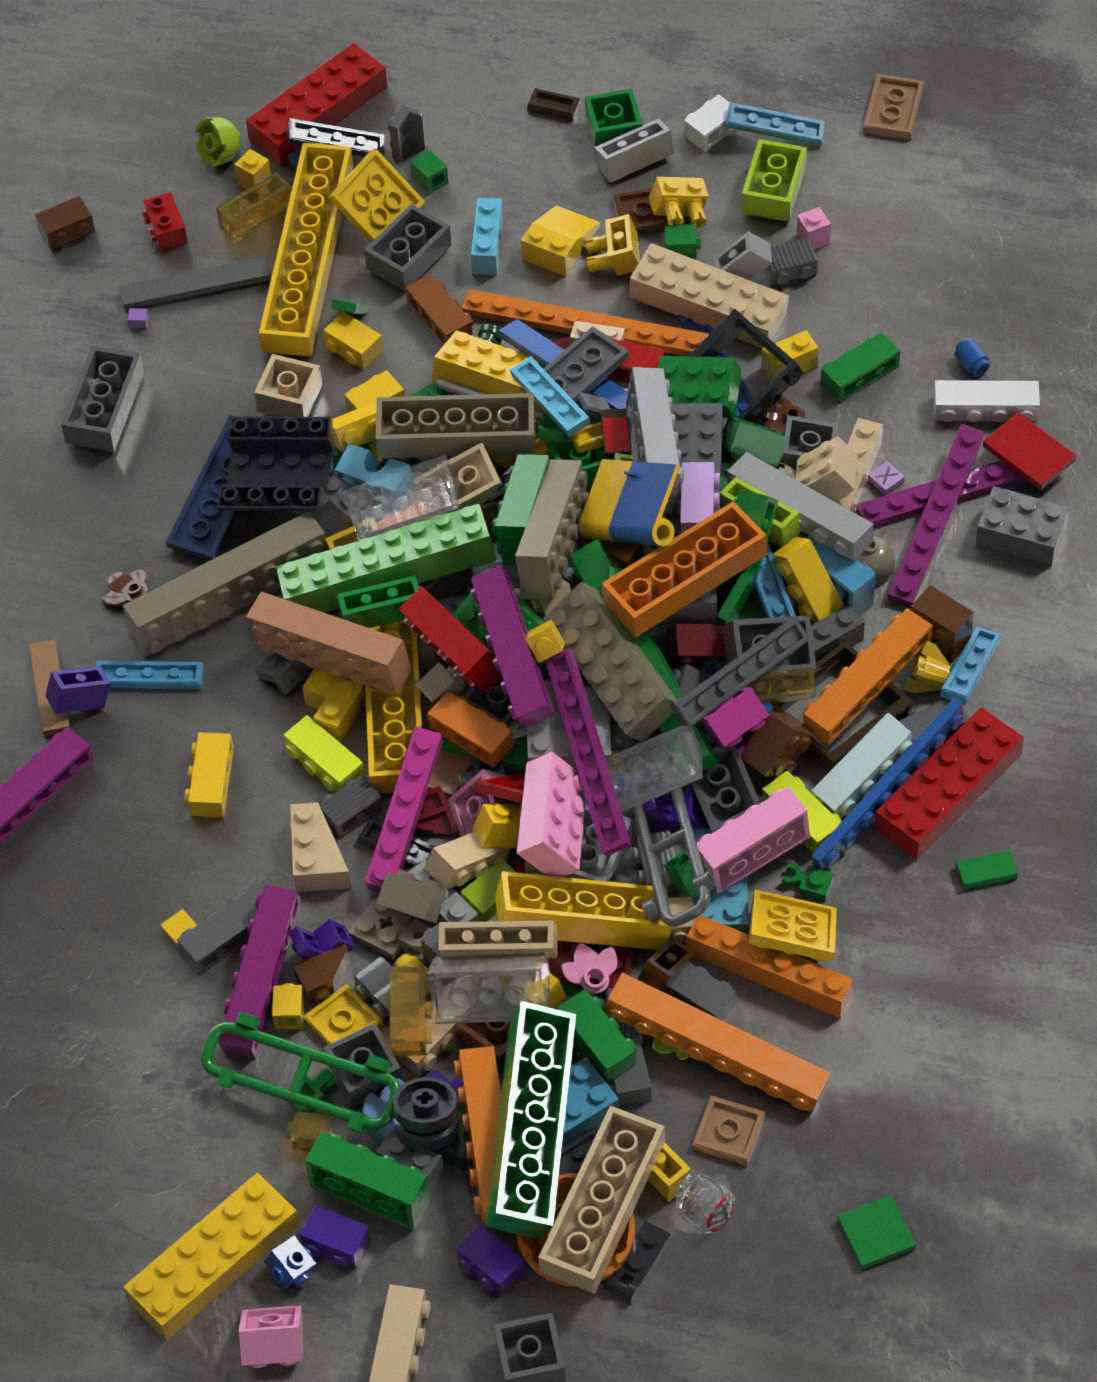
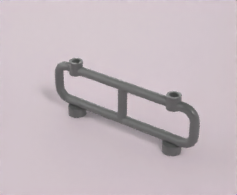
[618,761,716,927]

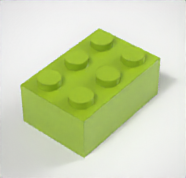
[741,139,807,222]

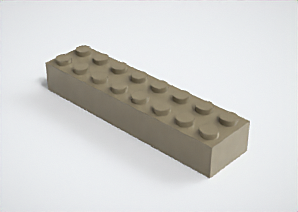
[123,511,327,658]

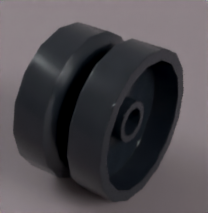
[393,1077,459,1152]

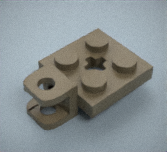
[348,892,432,962]

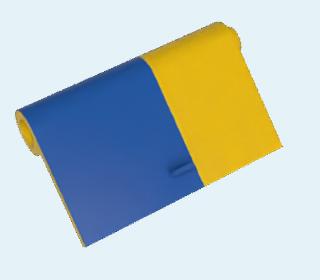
[579,459,680,546]

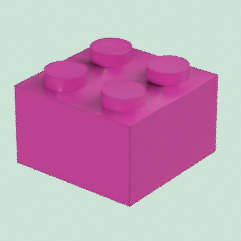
[698,687,769,748]

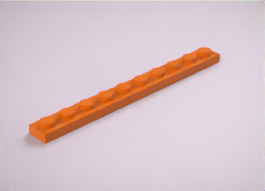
[461,289,709,357]

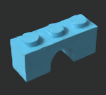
[471,198,503,275]
[335,443,420,503]

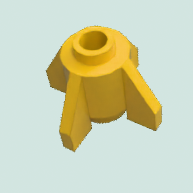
[903,640,951,693]

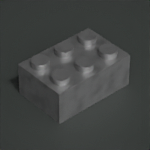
[976,486,1070,566]

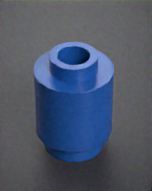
[954,339,991,377]

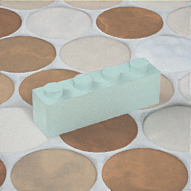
[811,713,915,819]

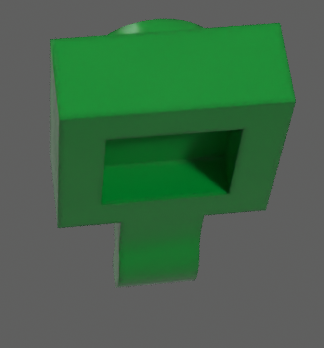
[535,412,564,443]
[288,1068,337,1116]

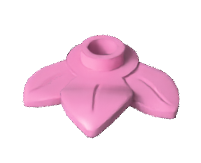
[561,943,617,994]

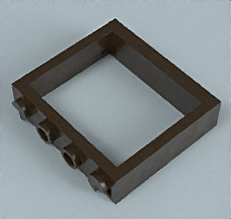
[766,641,913,773]

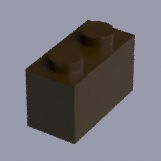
[637,937,695,993]

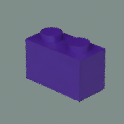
[45,666,111,714]
[300,1205,371,1269]
[456,1224,525,1297]

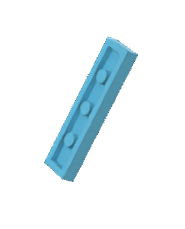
[510,356,590,437]

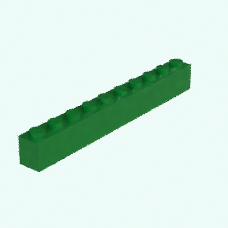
[570,539,719,779]

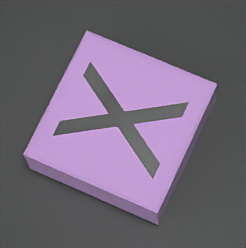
[868,461,905,495]

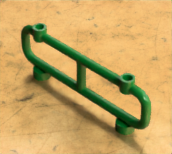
[201,1012,401,1133]

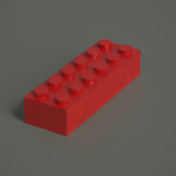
[246,42,388,165]
[874,707,1024,860]

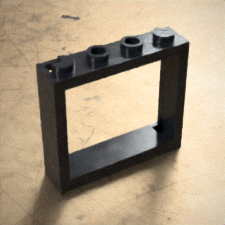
[688,309,803,430]

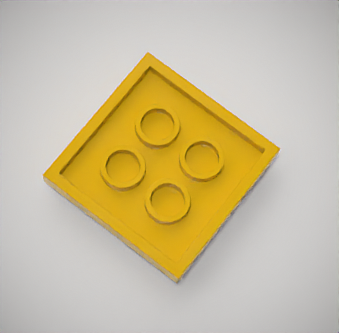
[328,148,425,243]
[749,890,837,962]

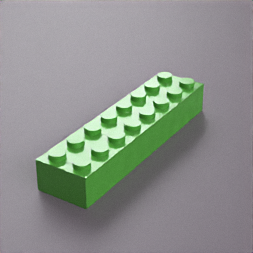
[276,504,497,613]

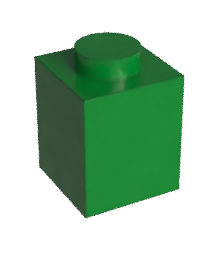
[410,149,449,194]
[665,225,701,260]
[663,850,707,898]

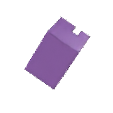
[128,308,149,329]

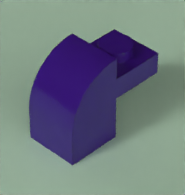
[645,785,705,833]
[288,919,356,961]

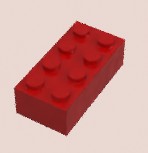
[399,586,502,693]

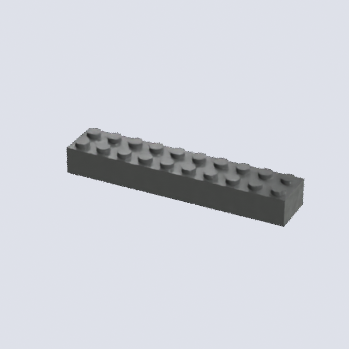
[663,403,723,624]

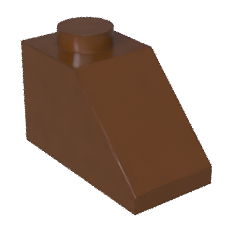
[293,944,350,1005]

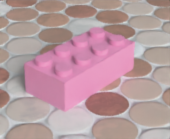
[517,752,586,877]
[696,787,810,895]

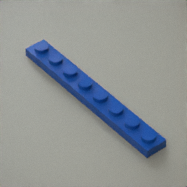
[811,698,963,870]

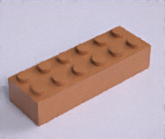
[246,592,412,695]

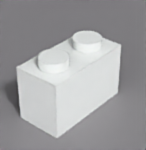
[684,94,735,152]

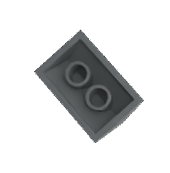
[690,745,760,833]

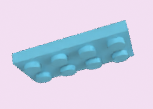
[693,829,749,930]

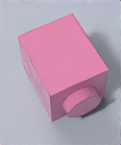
[797,207,831,250]

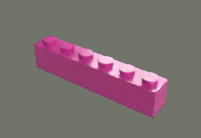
[365,726,443,893]

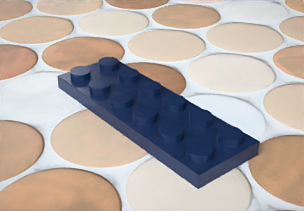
[165,415,240,561]

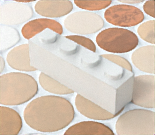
[934,380,1040,422]

